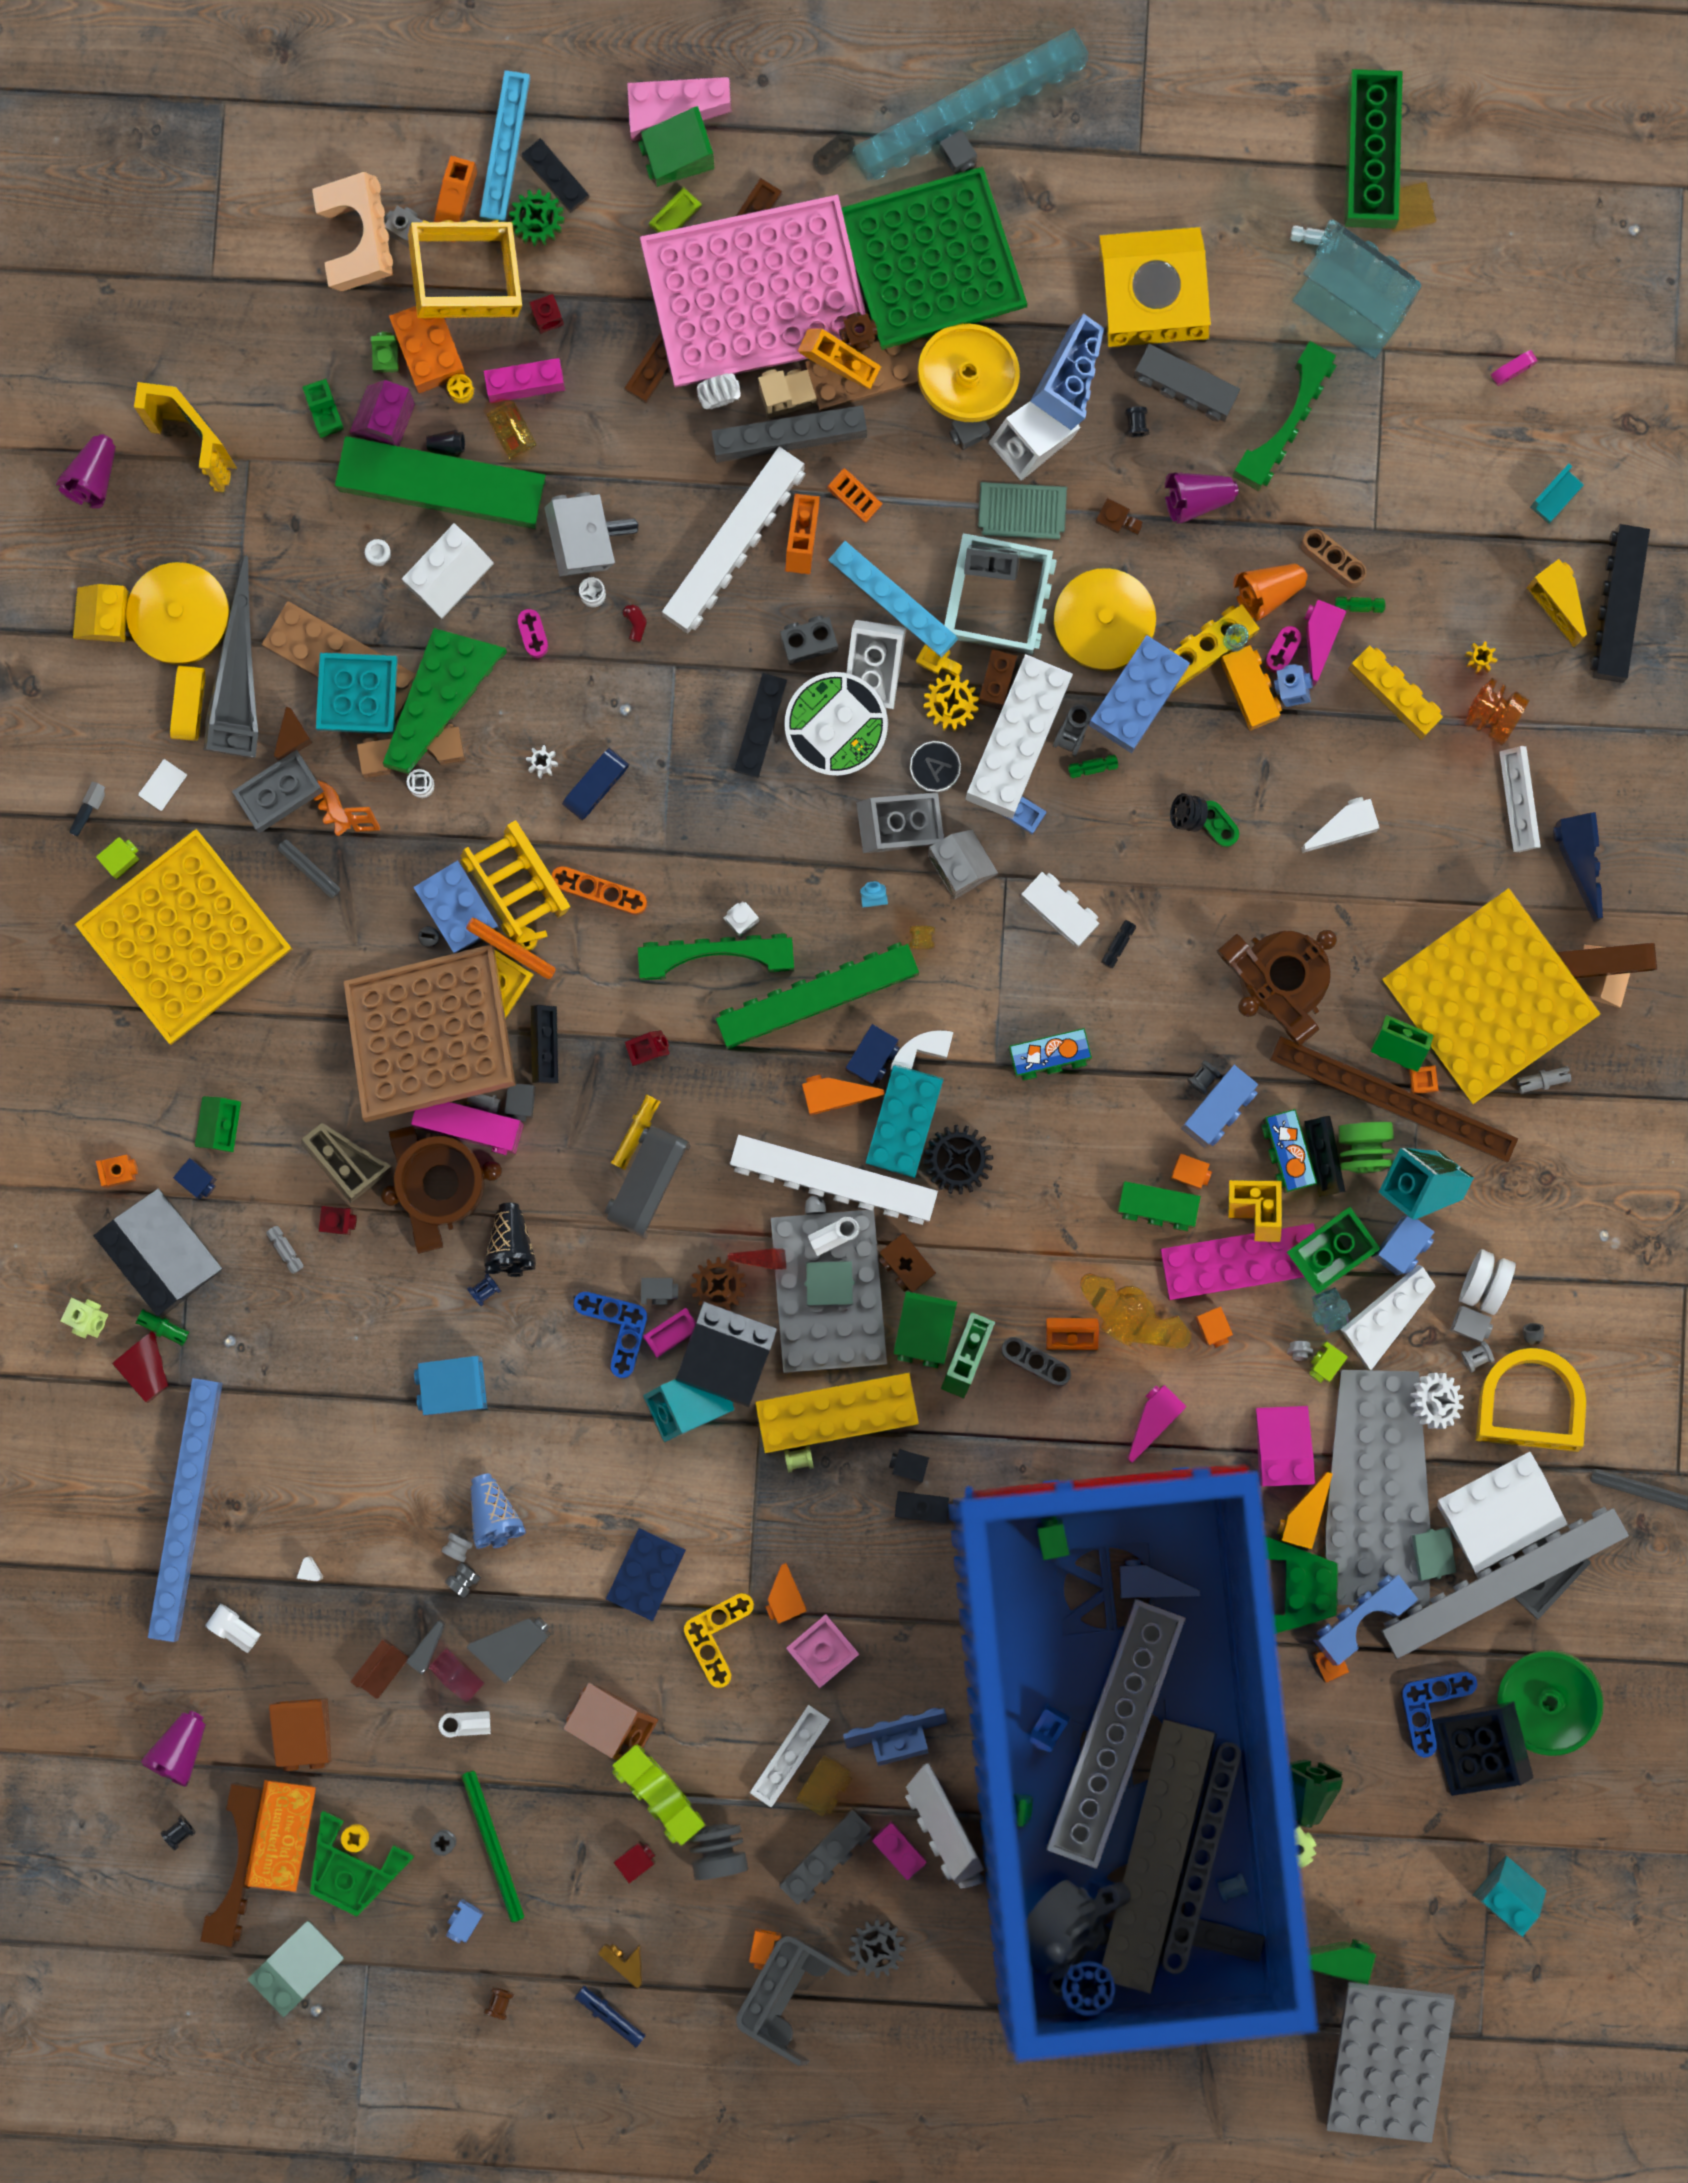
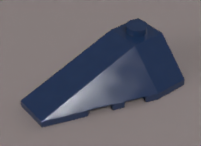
[1553,812,1603,922]

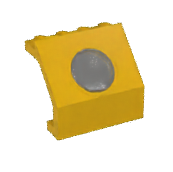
[1099,227,1211,347]

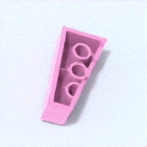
[628,77,731,142]

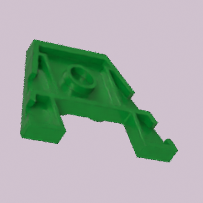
[1265,1536,1338,1634]
[310,1810,415,1917]

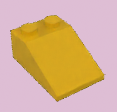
[1526,559,1587,647]

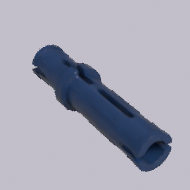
[574,1985,646,2048]

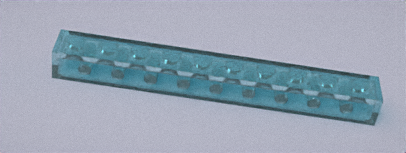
[853,28,1089,181]

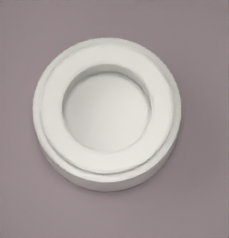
[365,539,391,566]

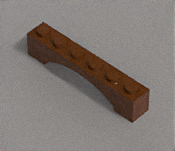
[200,1782,263,1947]

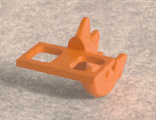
[313,780,380,836]

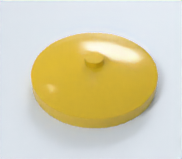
[917,324,1020,422]
[126,562,230,665]
[1053,568,1156,671]

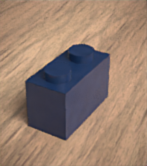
[846,1024,900,1086]

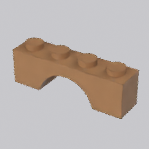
[357,724,466,779]

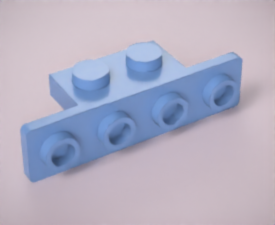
[843,1708,948,1766]

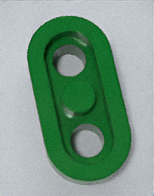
[1203,801,1239,848]

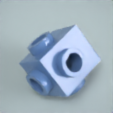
[1274,664,1313,707]

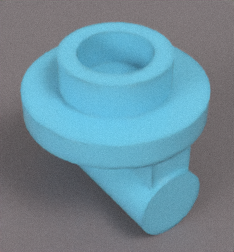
[860,881,888,908]

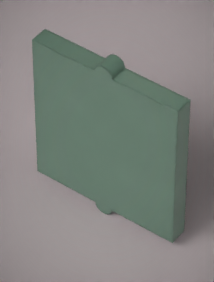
[804,1261,855,1305]
[1412,1527,1456,1581]

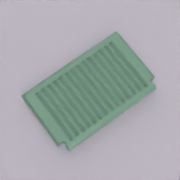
[978,482,1067,539]

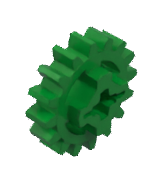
[509,189,565,246]

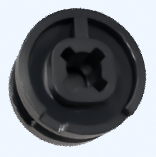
[1170,793,1208,832]

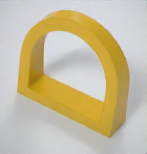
[1475,1348,1586,1452]

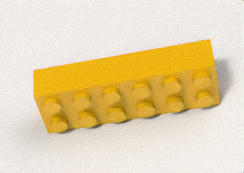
[756,1373,919,1453]

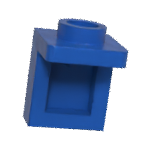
[1028,1705,1070,1752]

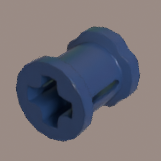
[467,1274,501,1307]

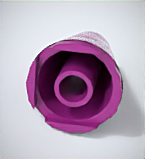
[56,434,116,509]
[1165,472,1238,524]
[140,1710,206,1787]

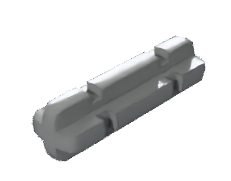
[266,1226,303,1274]

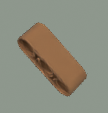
[1301,529,1366,588]

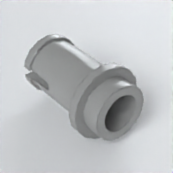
[466,1094,501,1114]

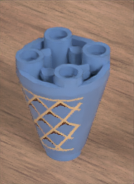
[470,1474,526,1549]

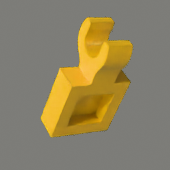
[916,644,963,677]

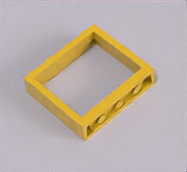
[408,220,522,318]

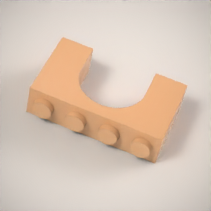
[312,172,393,291]

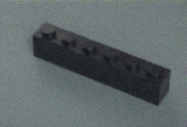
[1590,524,1650,683]

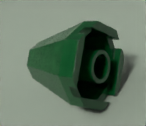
[1289,1759,1343,1828]

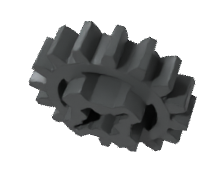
[849,1919,906,1978]

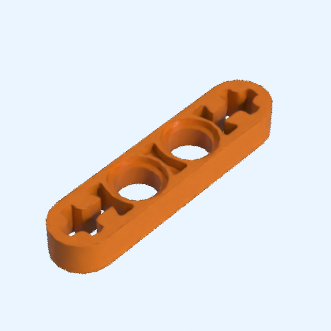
[551,866,647,915]

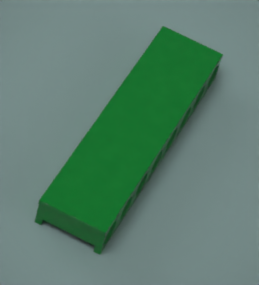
[335,436,546,529]

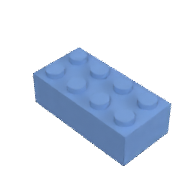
[1089,635,1190,753]

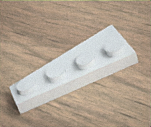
[1340,1265,1436,1370]

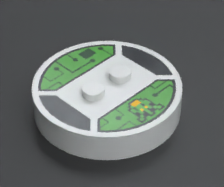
[785,672,888,775]

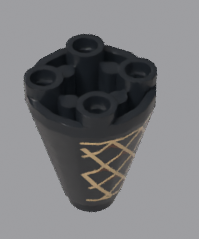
[484,1203,536,1277]

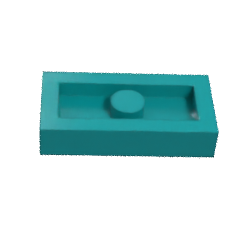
[1530,463,1584,524]

